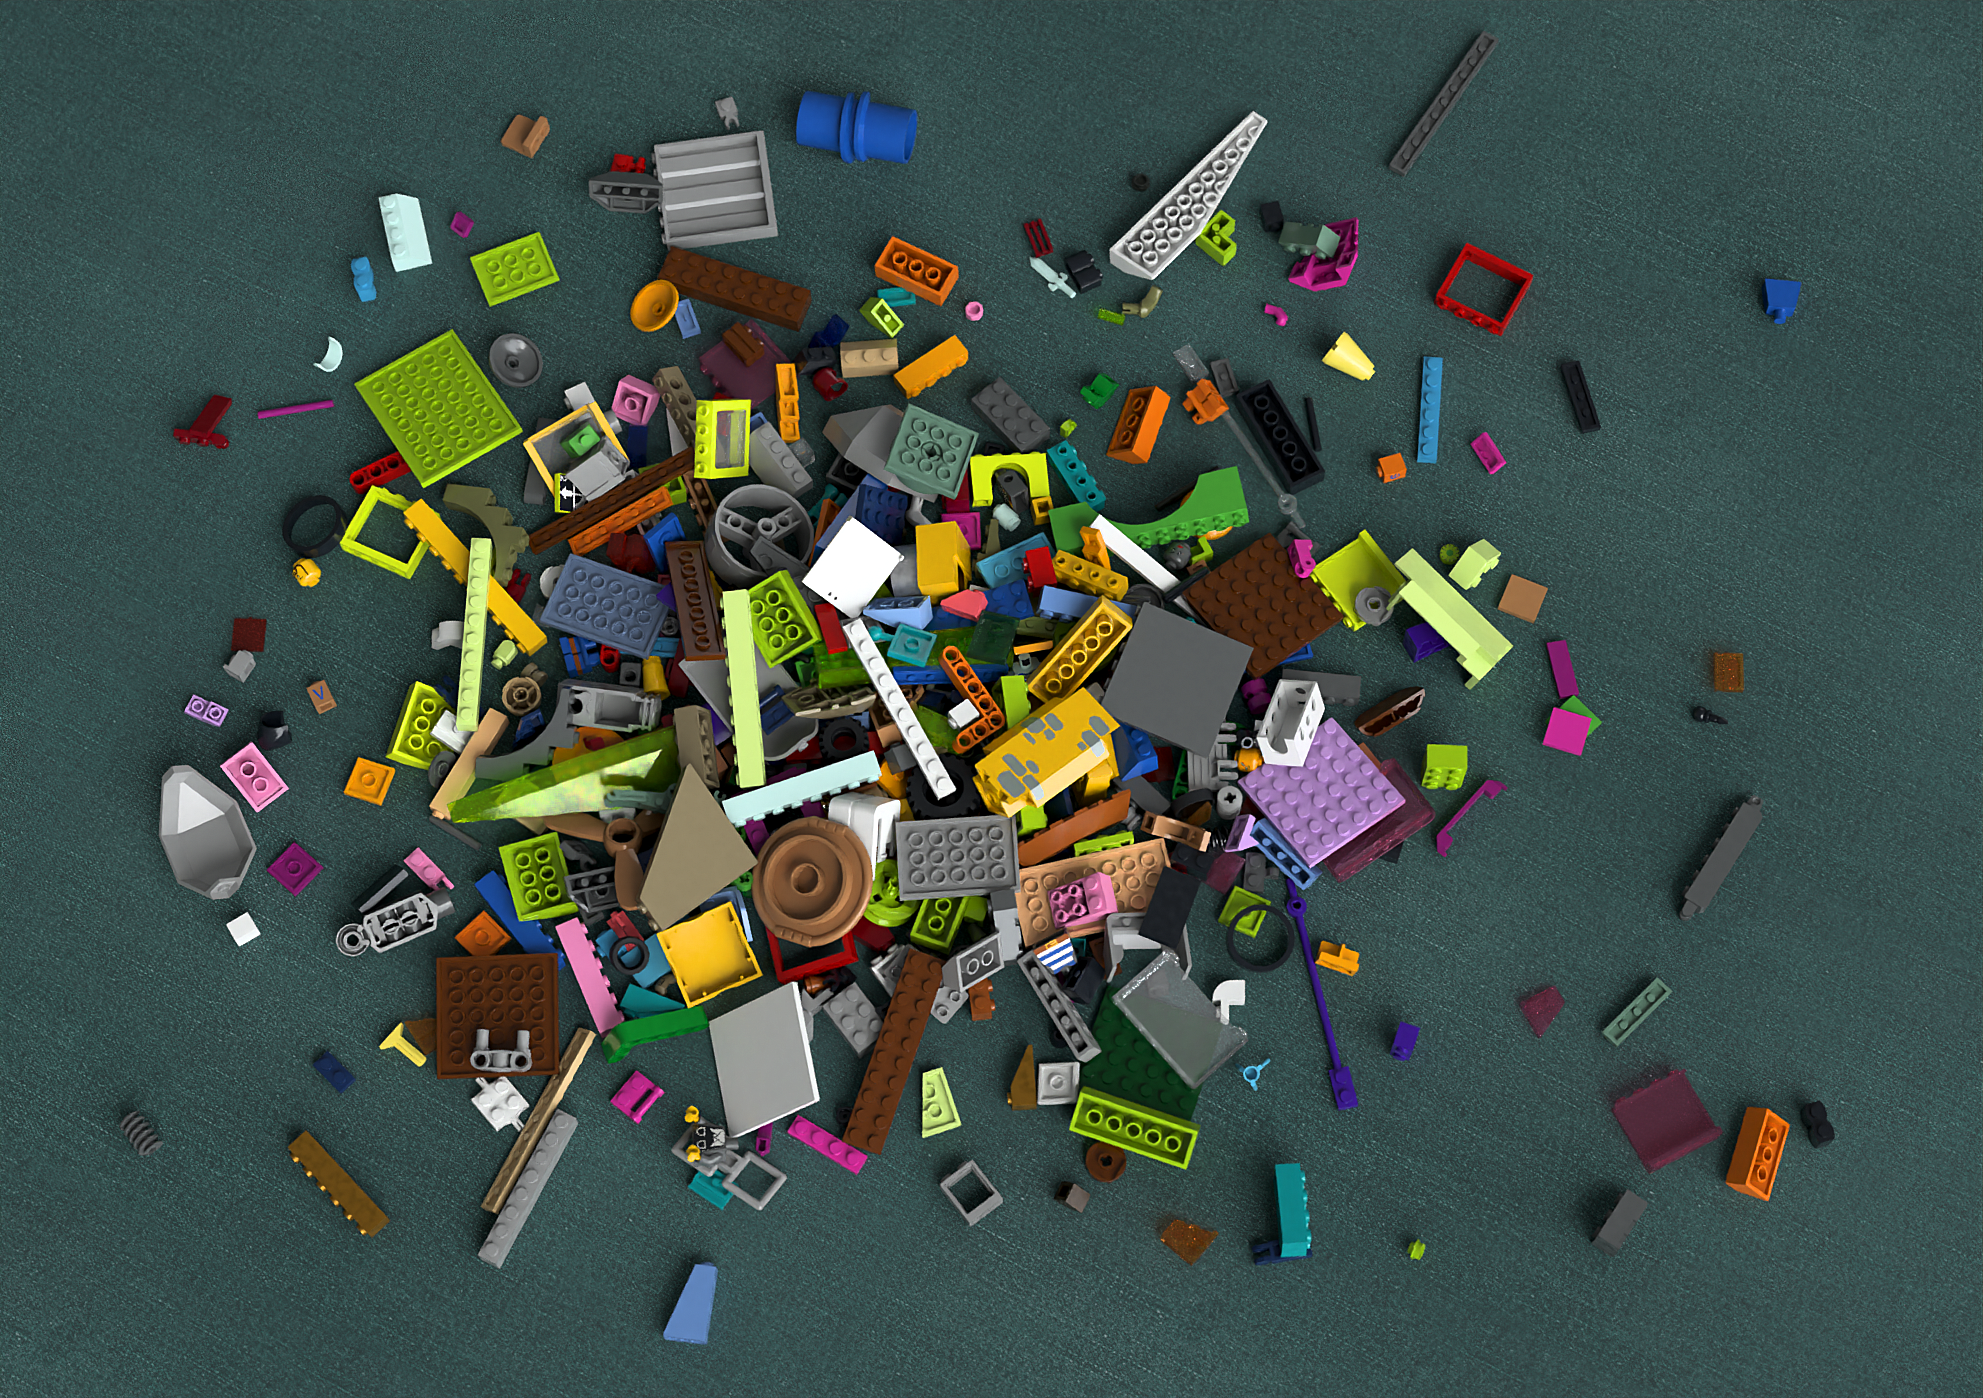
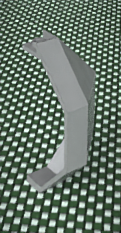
[822,404,939,503]
[159,765,257,900]

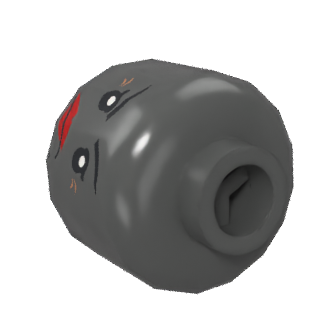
[1163,541,1192,570]

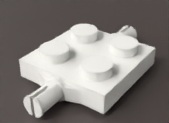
[471,1077,529,1132]

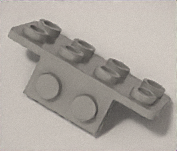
[884,944,969,1023]

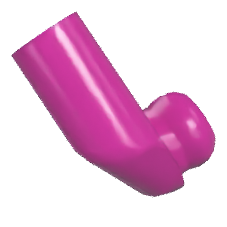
[1264,304,1288,326]

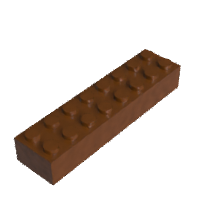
[658,246,812,332]

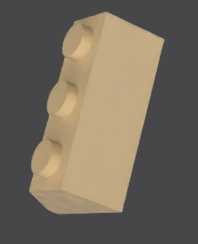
[841,339,899,378]

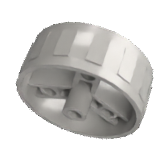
[705,485,814,591]

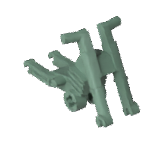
[604,783,726,815]

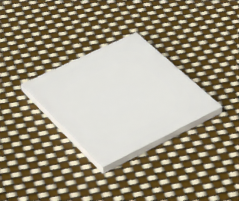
[709,982,820,1137]

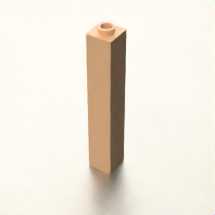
[429,708,510,821]

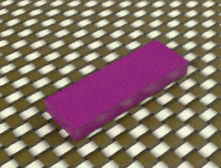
[1546,640,1579,699]

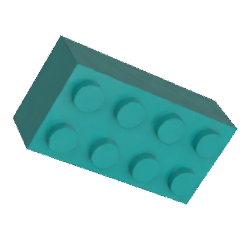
[1273,1163,1311,1257]

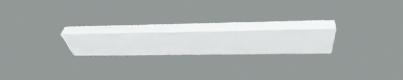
[1089,514,1207,627]

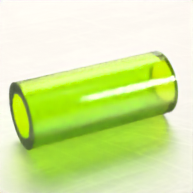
[1098,308,1126,326]

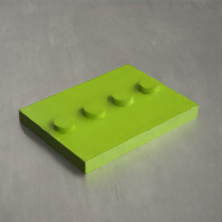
[470,232,560,307]

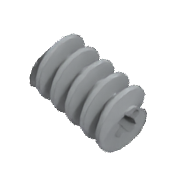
[1216,786,1242,820]

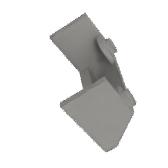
[1103,912,1192,982]

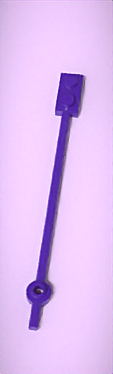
[1286,878,1358,1111]

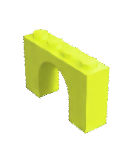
[968,452,1050,507]

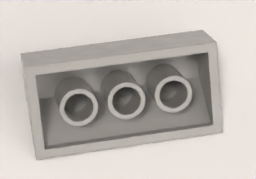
[749,421,813,499]

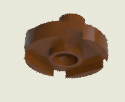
[1086,1142,1126,1183]

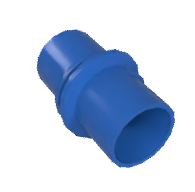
[796,91,917,164]

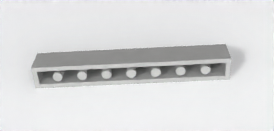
[478,1109,578,1269]

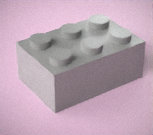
[822,982,883,1059]

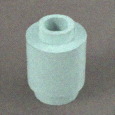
[992,503,1021,531]

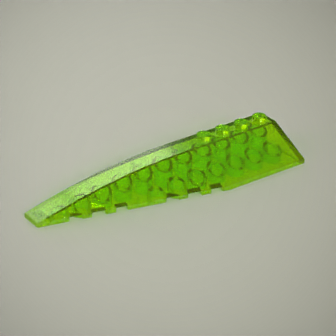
[447,725,681,823]

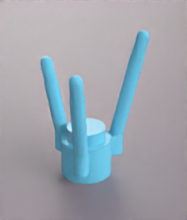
[1235,1058,1270,1091]

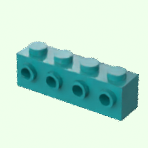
[1046,440,1106,512]

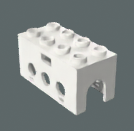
[1257,679,1325,767]

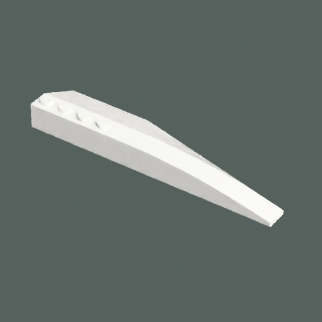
[1110,111,1267,280]

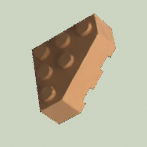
[868,684,925,748]

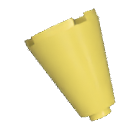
[1322,332,1375,381]

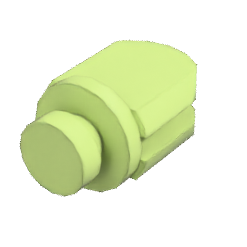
[491,640,518,670]

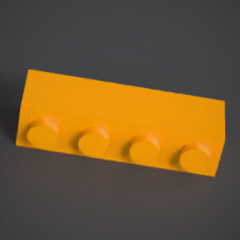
[893,335,968,400]

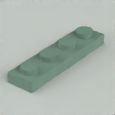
[1601,977,1672,1048]

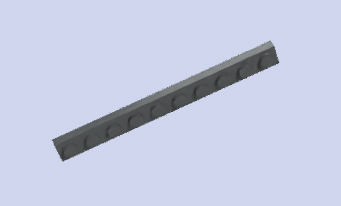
[1388,31,1499,177]

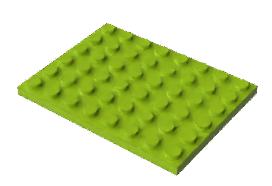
[354,329,523,488]

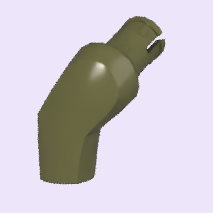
[1122,285,1163,318]

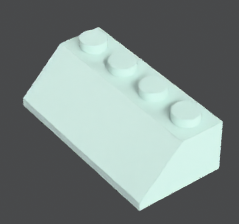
[379,194,432,272]

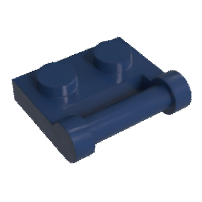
[759,684,795,736]

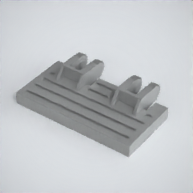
[1187,716,1238,792]

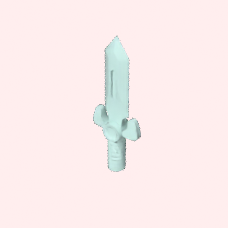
[1029,257,1076,298]

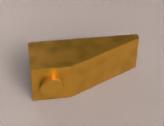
[1007,1045,1037,1111]

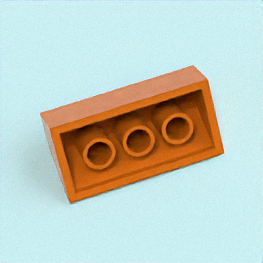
[1106,386,1171,464]
[1725,1107,1790,1201]

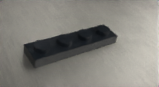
[1560,360,1601,434]

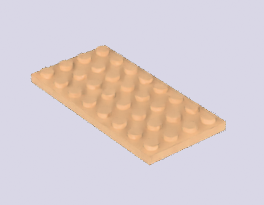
[1015,838,1171,949]

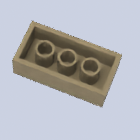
[673,705,720,790]

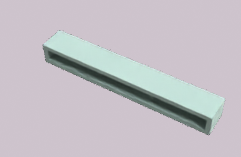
[722,750,882,828]

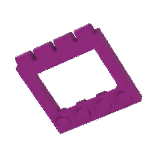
[731,767,826,856]

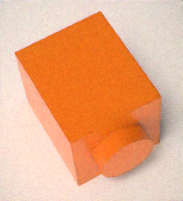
[1375,453,1407,483]

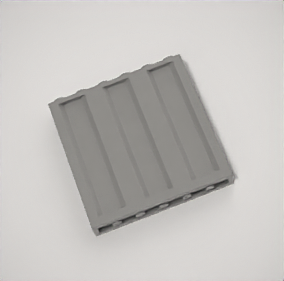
[651,131,778,251]

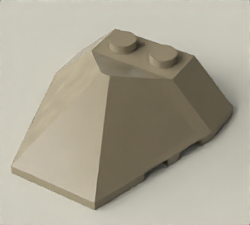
[781,664,876,720]

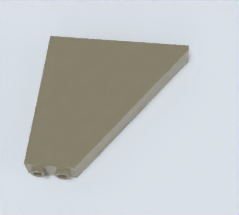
[635,764,758,933]

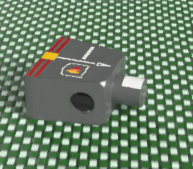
[995,468,1030,514]

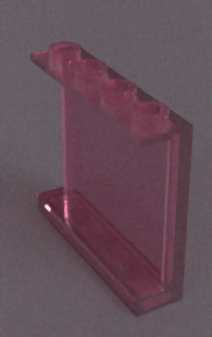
[699,319,800,410]
[1611,1069,1723,1174]

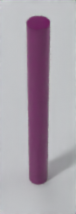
[258,399,334,419]

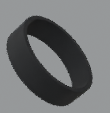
[1170,788,1215,819]

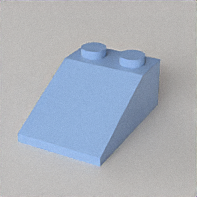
[863,596,933,630]

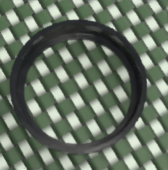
[282,495,347,558]
[1225,904,1295,973]

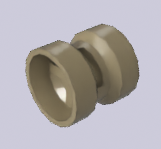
[520,662,548,688]

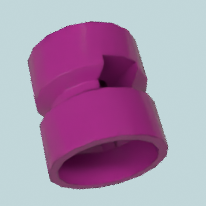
[1241,678,1272,715]

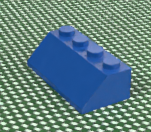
[1111,720,1159,782]

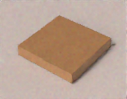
[1498,574,1548,624]

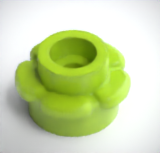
[1408,1240,1425,1260]

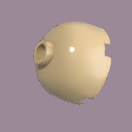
[502,677,542,717]

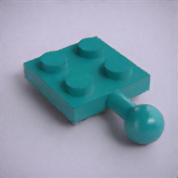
[867,623,937,667]

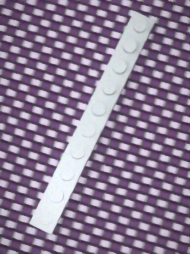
[842,619,956,800]

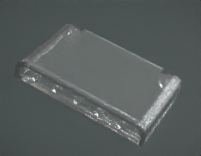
[1112,949,1249,1090]

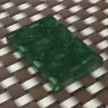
[967,610,1020,666]

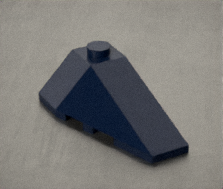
[512,709,547,751]

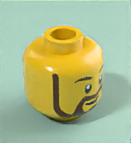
[292,558,321,587]

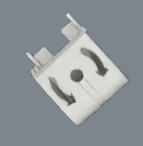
[828,792,901,881]

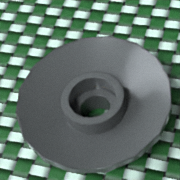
[428,750,457,789]

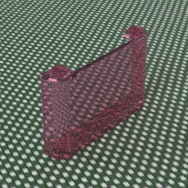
[1322,757,1436,883]

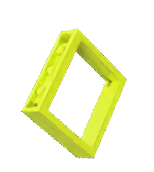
[340,485,442,579]

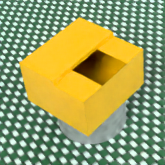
[890,521,972,608]

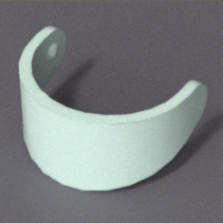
[314,337,342,372]

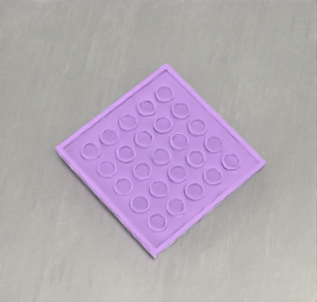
[1237,717,1405,868]

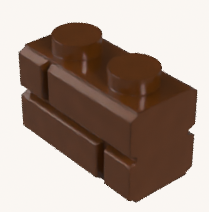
[722,322,764,368]

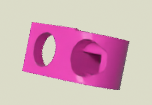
[1287,539,1316,578]

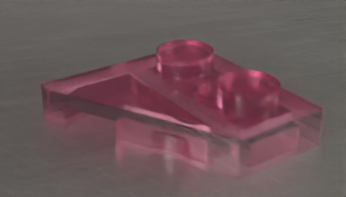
[1192,852,1246,895]
[1519,985,1565,1039]

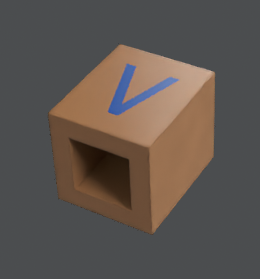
[306,680,337,714]

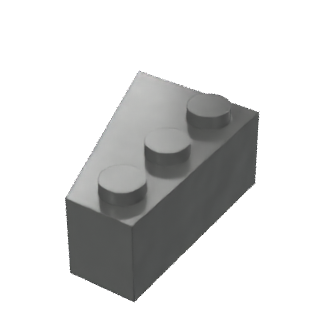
[1592,1189,1649,1258]

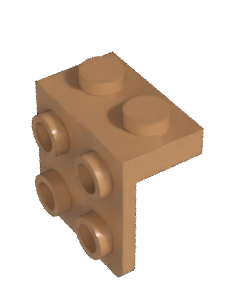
[501,115,550,158]

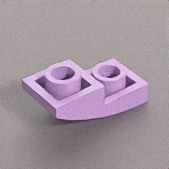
[184,694,229,727]

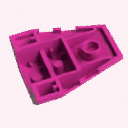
[1288,217,1358,292]

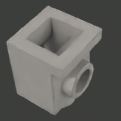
[223,650,256,683]

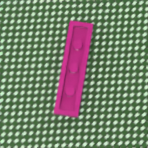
[787,1115,868,1175]

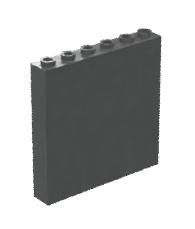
[1097,602,1254,759]

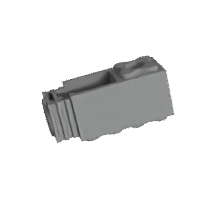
[556,679,662,732]

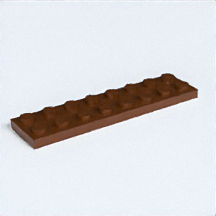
[664,540,726,661]

